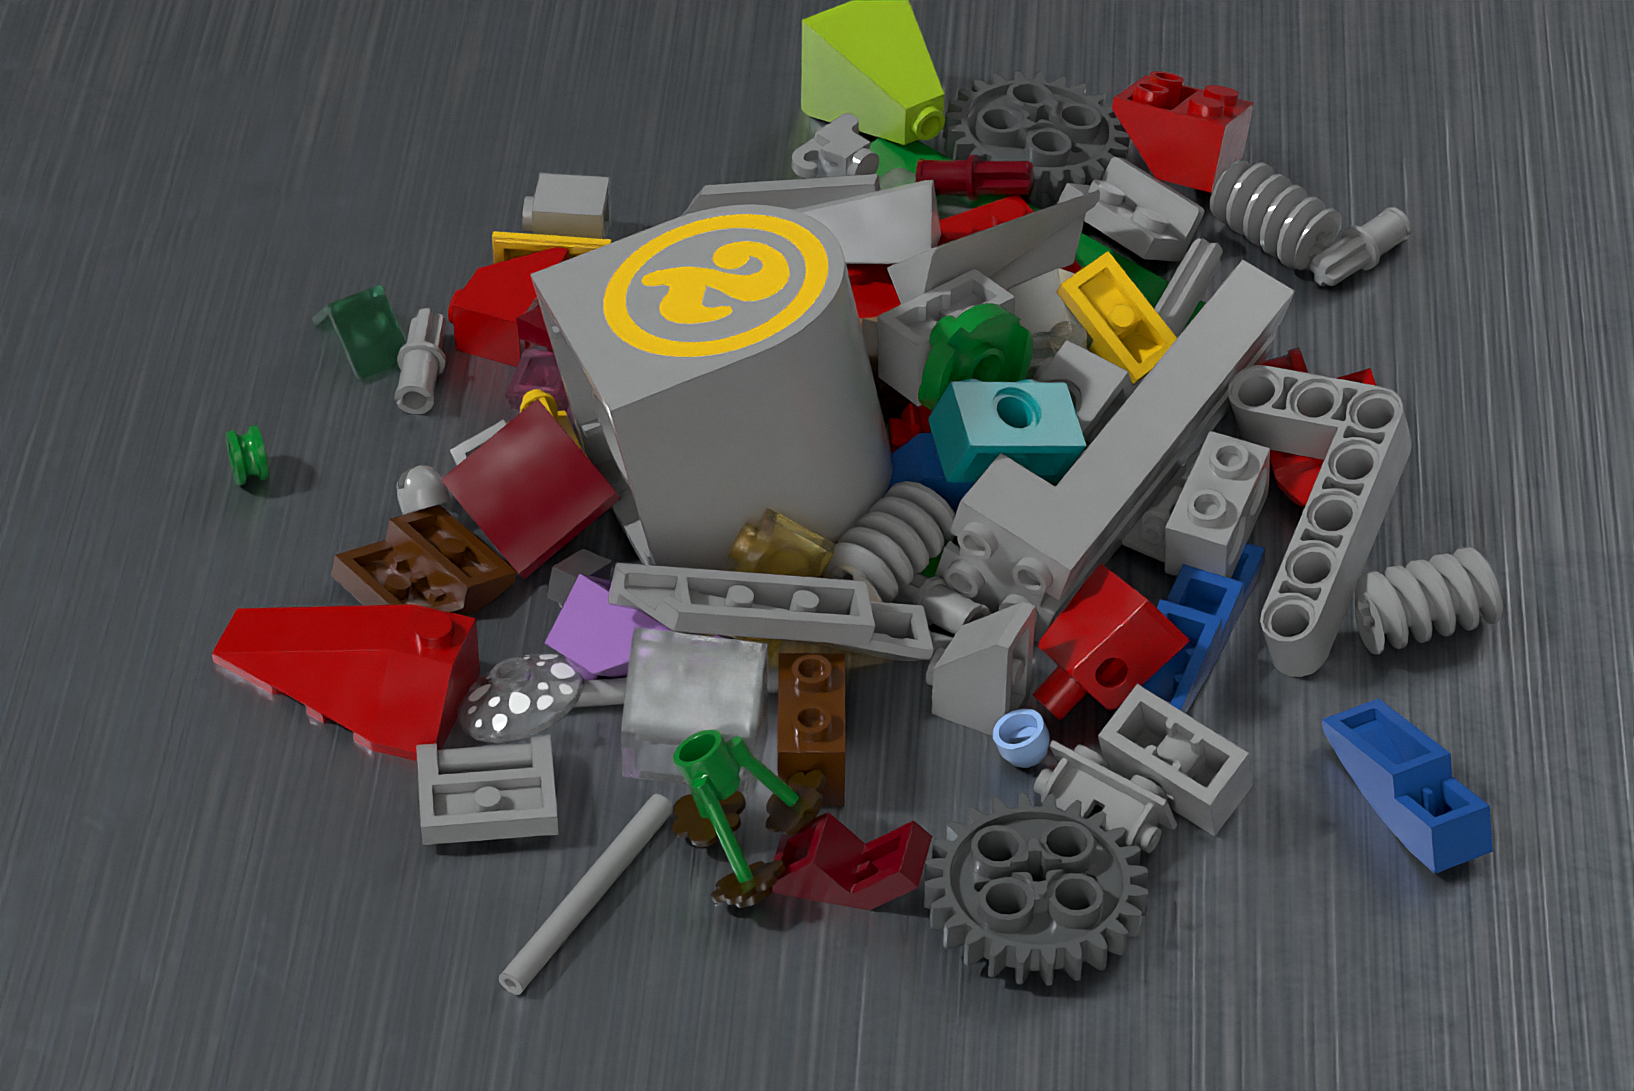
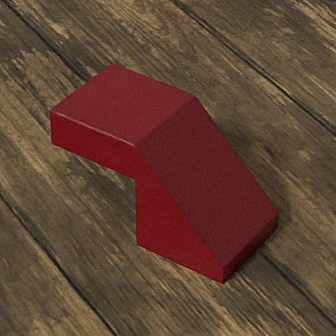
[772,812,932,911]

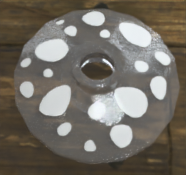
[457,652,585,743]

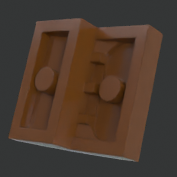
[331,504,517,616]

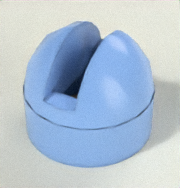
[993,709,1050,768]

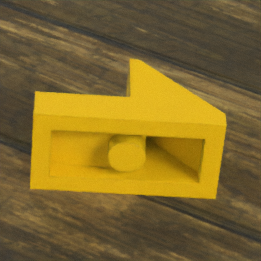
[1056,251,1177,384]

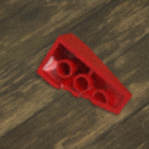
[212,604,480,761]

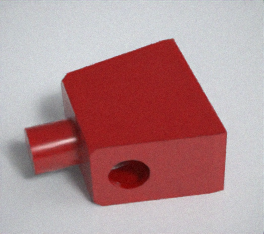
[1032,563,1190,721]

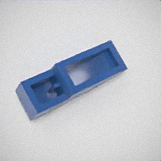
[1322,698,1493,874]

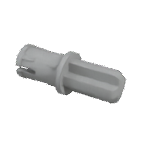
[1309,207,1412,286]
[394,308,447,414]
[892,573,991,635]

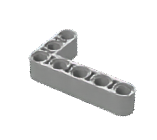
[1227,365,1412,677]

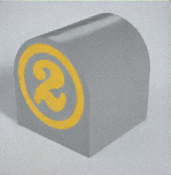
[530,204,893,574]

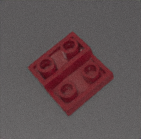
[441,398,621,580]

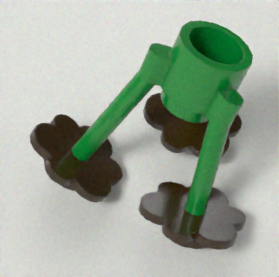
[672,729,827,908]

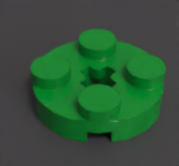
[918,303,1033,411]

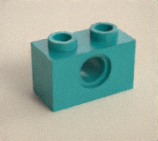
[928,379,1086,482]

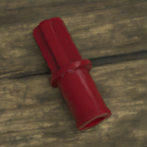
[915,154,1034,201]

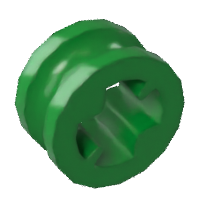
[225,425,269,485]

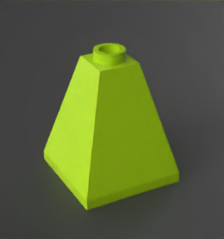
[801,0,945,145]

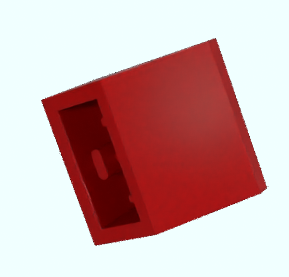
[1112,71,1254,193]

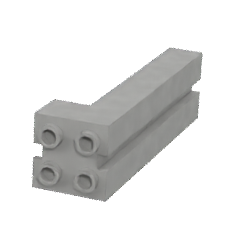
[935,259,1295,643]

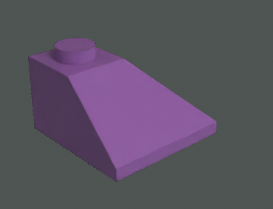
[545,574,741,680]

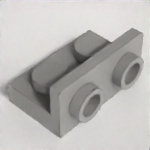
[1057,157,1204,262]

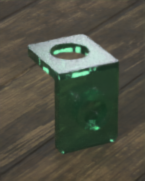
[312,284,406,380]

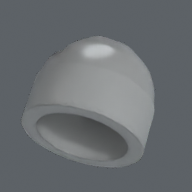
[396,465,451,515]

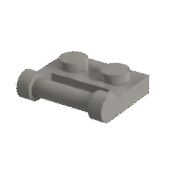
[416,735,559,845]

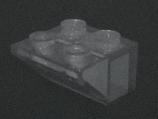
[621,627,768,794]

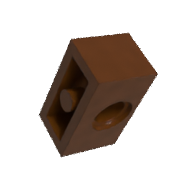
[777,653,845,806]

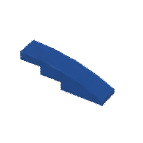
[1116,543,1265,714]

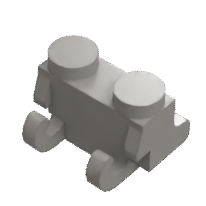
[792,113,879,179]

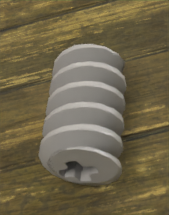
[1210,160,1342,271]
[821,481,956,603]
[1354,547,1503,654]

